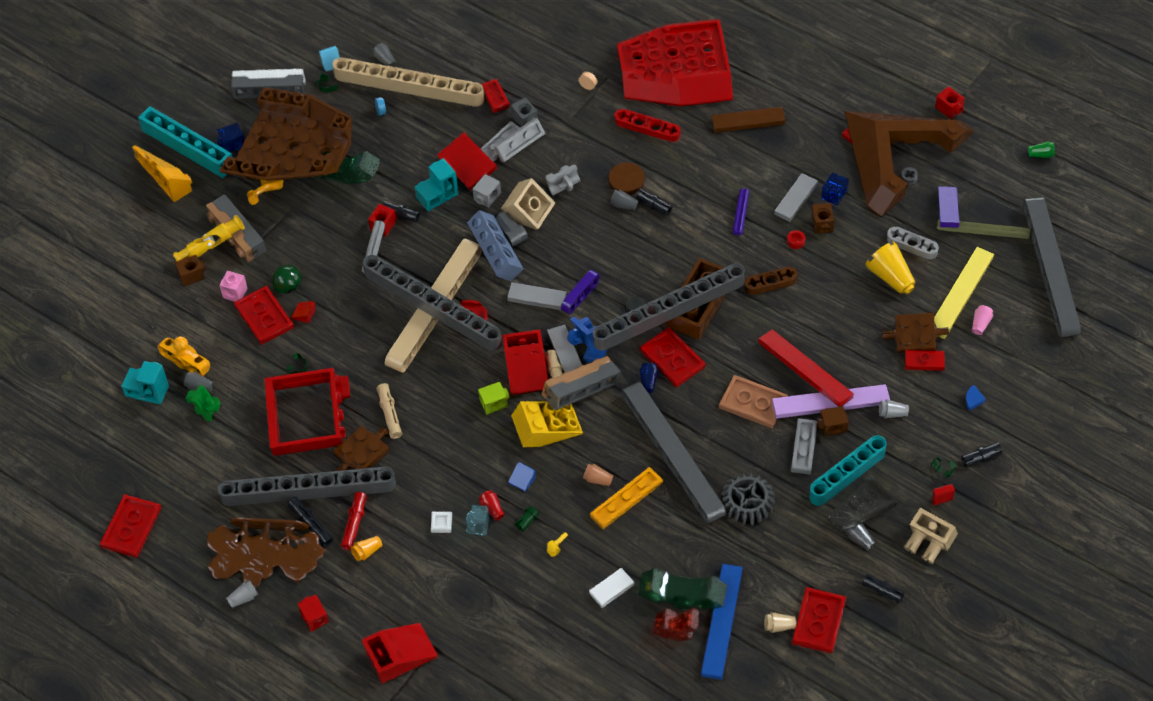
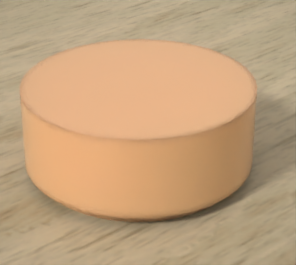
[579,72,597,90]

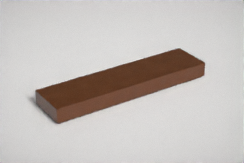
[711,107,785,133]

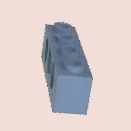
[467,210,524,281]

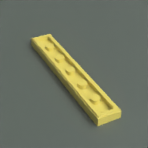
[934,247,994,339]

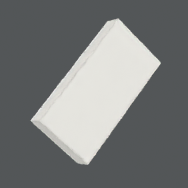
[589,568,634,608]

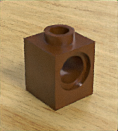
[811,203,834,234]
[175,255,206,287]
[817,406,849,437]

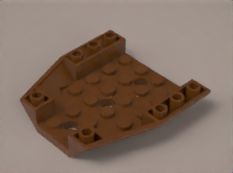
[220,87,353,181]

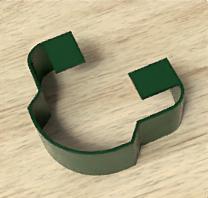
[318,73,338,93]
[286,353,308,374]
[931,456,956,477]

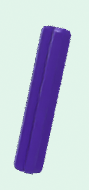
[733,188,749,236]

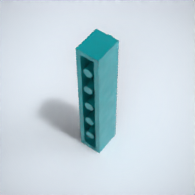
[138,106,232,178]

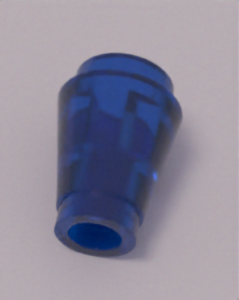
[639,363,659,393]

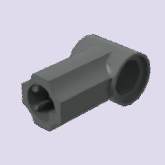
[495,211,528,247]

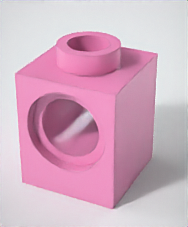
[219,271,248,302]

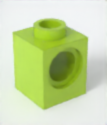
[478,382,510,415]

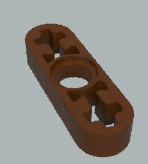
[744,267,798,295]

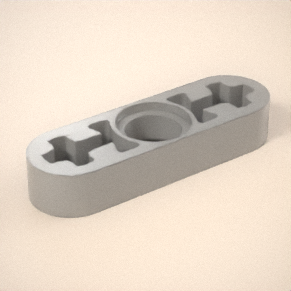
[887,227,939,259]

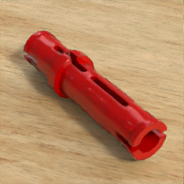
[340,492,367,551]

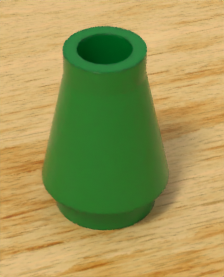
[1028,141,1055,159]

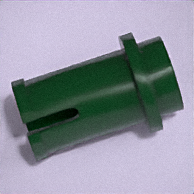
[514,506,539,532]

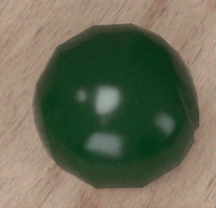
[272,265,302,294]

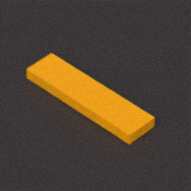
[590,467,663,530]

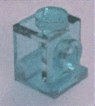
[466,505,489,535]

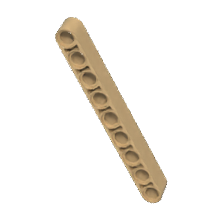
[332,58,484,106]
[385,239,482,373]

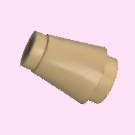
[764,612,796,633]

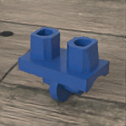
[567,317,597,350]

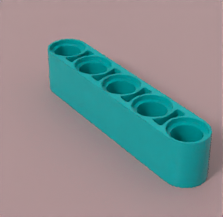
[809,435,887,506]

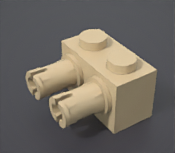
[904,508,958,564]

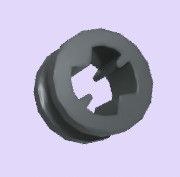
[901,167,918,185]

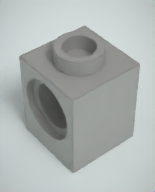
[473,174,501,207]

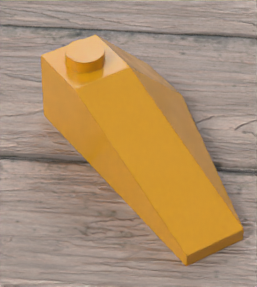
[132,145,192,202]

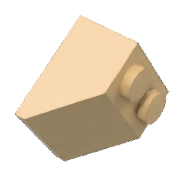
[501,178,555,230]

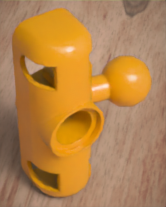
[158,336,210,376]

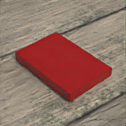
[437,133,498,191]
[234,286,294,345]
[639,327,706,388]
[100,494,162,558]
[792,587,846,654]

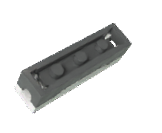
[231,69,305,99]

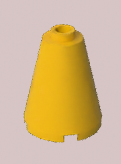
[865,241,916,295]

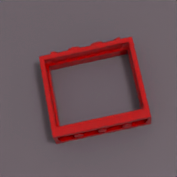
[264,368,346,456]

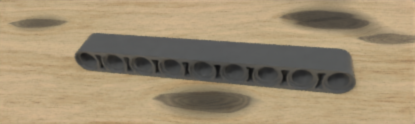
[1023,197,1081,337]
[363,255,502,351]
[593,263,745,351]
[621,382,726,524]
[218,467,396,506]

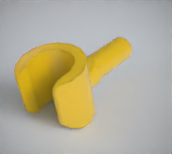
[547,532,568,557]

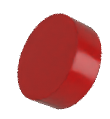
[787,230,806,249]

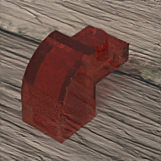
[653,608,699,641]

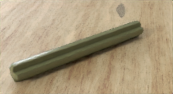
[937,220,1030,239]

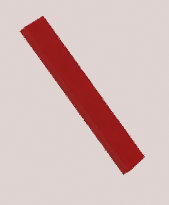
[758,329,854,407]

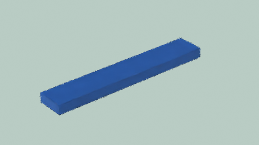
[701,564,743,680]

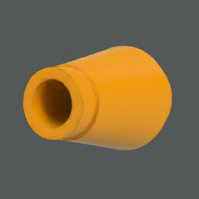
[351,536,382,561]

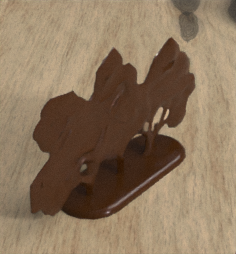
[207,518,325,588]

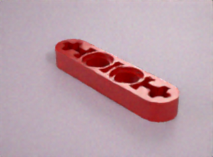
[614,109,681,142]

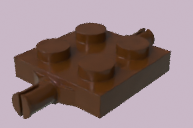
[883,312,949,353]
[334,426,390,471]

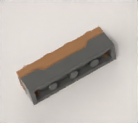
[206,194,267,263]
[542,356,621,410]

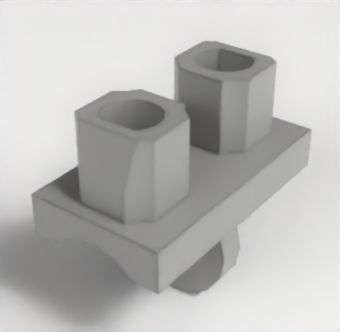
[545,165,580,195]

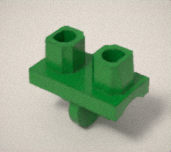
[186,385,221,422]

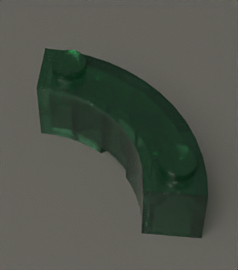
[314,151,381,184]
[637,568,727,610]

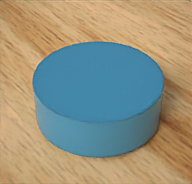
[375,97,386,116]

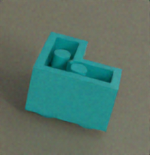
[415,158,458,212]
[121,361,169,405]

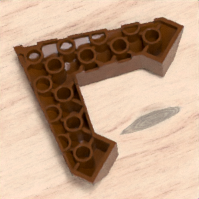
[845,111,974,218]

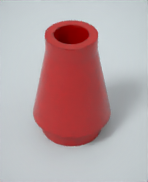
[478,490,505,521]

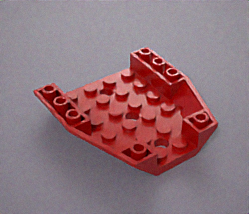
[616,19,733,106]

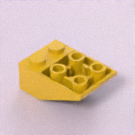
[511,401,583,447]

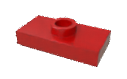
[481,79,510,113]
[905,350,945,371]

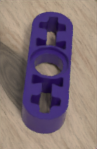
[561,270,600,315]

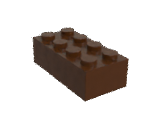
[665,258,727,340]

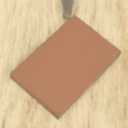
[719,375,788,429]

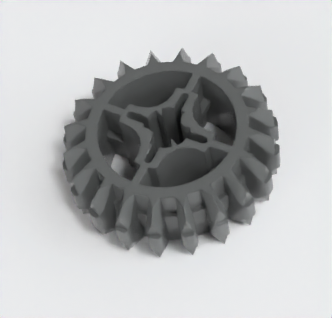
[721,473,775,525]

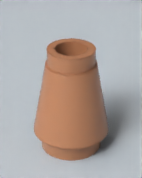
[583,464,614,486]

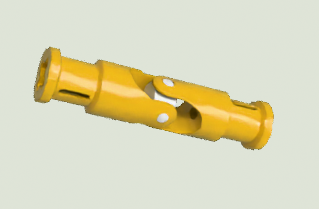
[173,215,245,261]

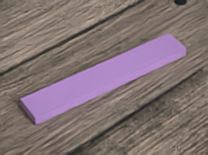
[772,384,890,418]

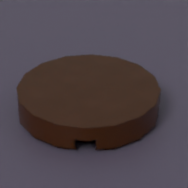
[609,162,645,195]

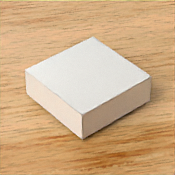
[431,512,452,533]

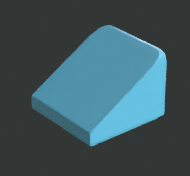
[319,46,340,71]

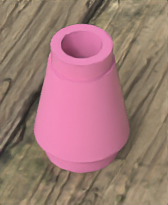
[972,305,993,335]

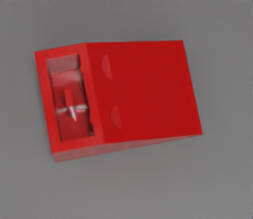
[502,329,548,395]
[362,623,438,684]

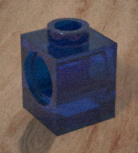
[216,123,245,152]
[821,172,849,206]

